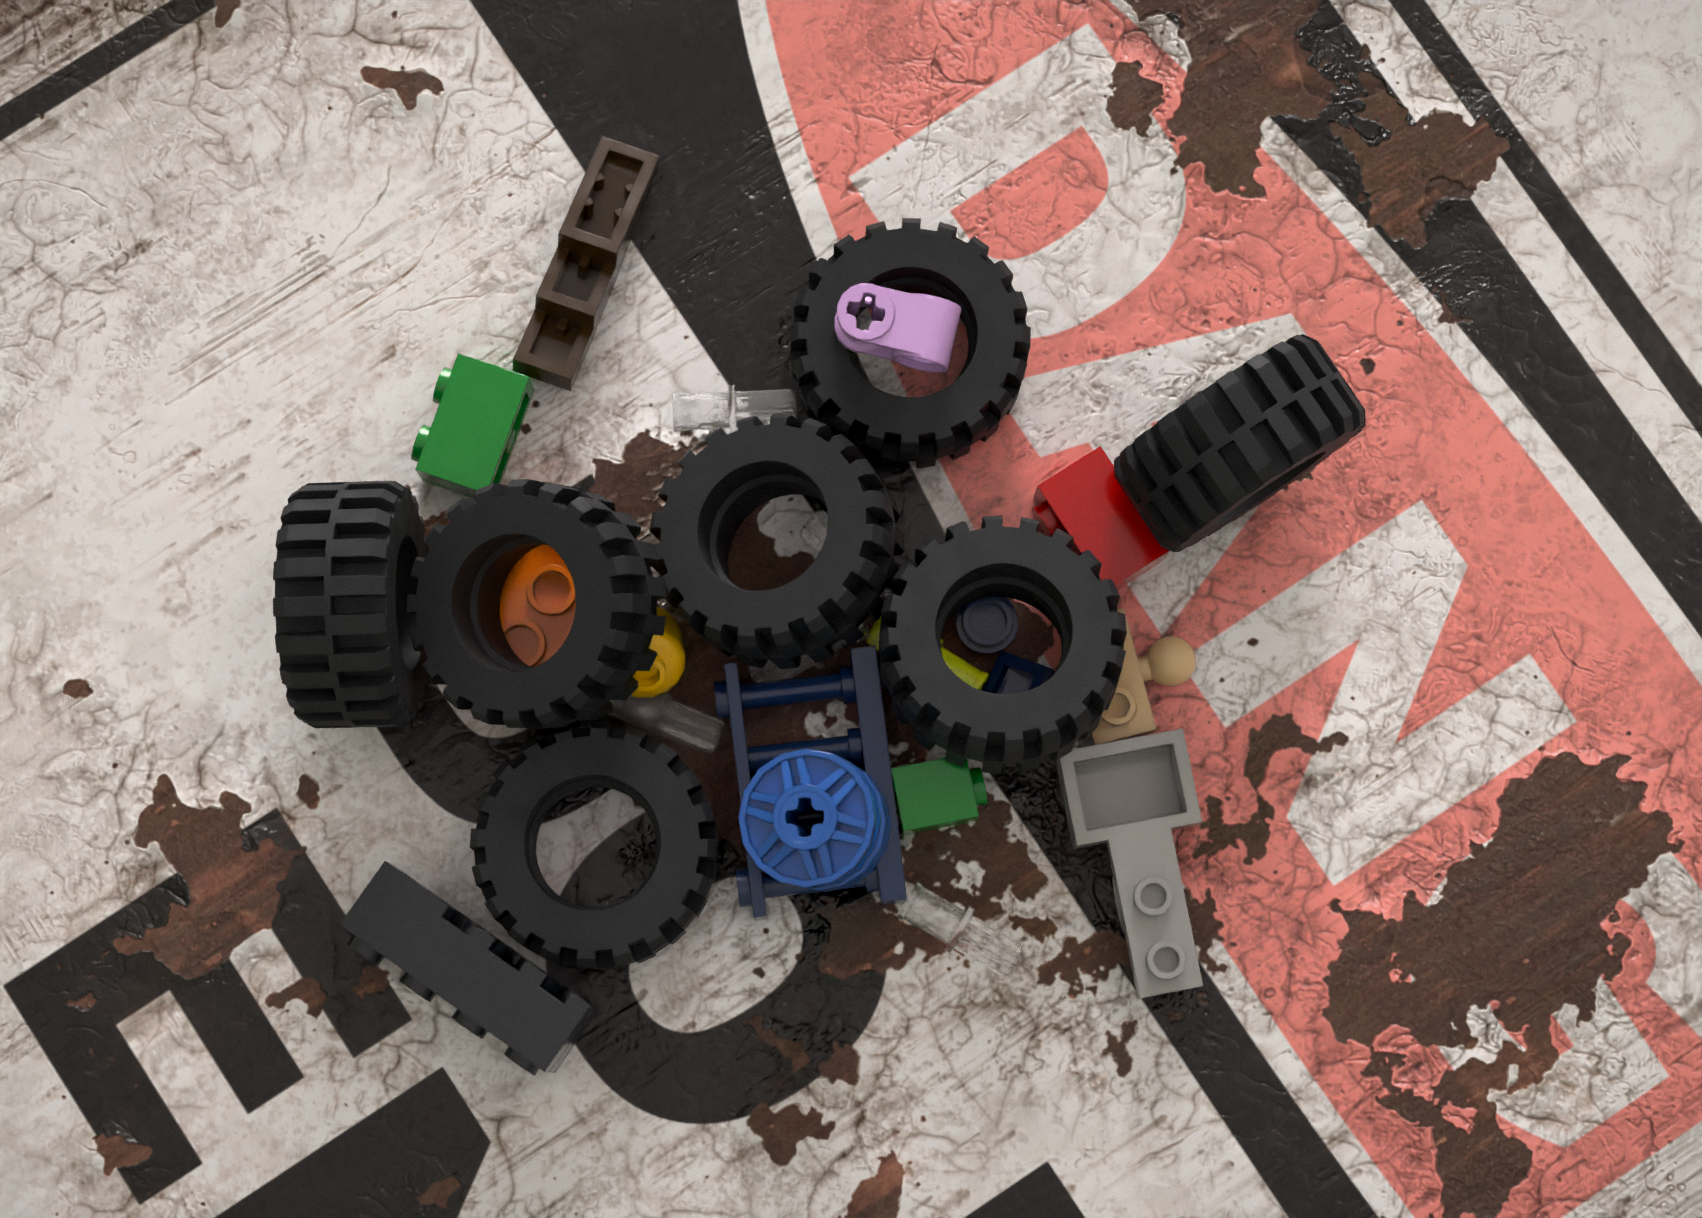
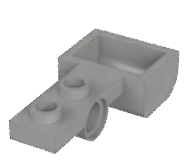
[1056,728,1203,999]

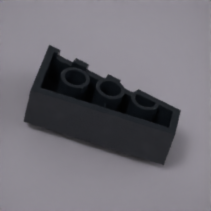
[340,861,600,1076]

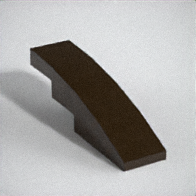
[513,136,659,391]

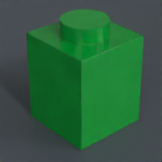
[891,758,988,836]

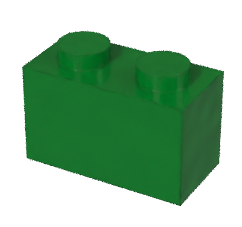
[411,353,535,499]

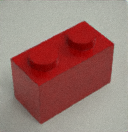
[1032,446,1170,590]

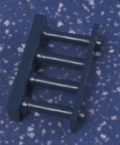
[714,646,907,921]

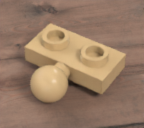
[1092,608,1196,745]

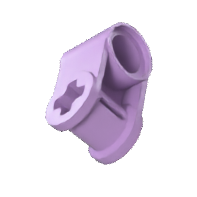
[834,283,962,373]

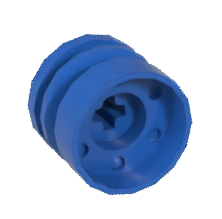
[738,748,892,892]

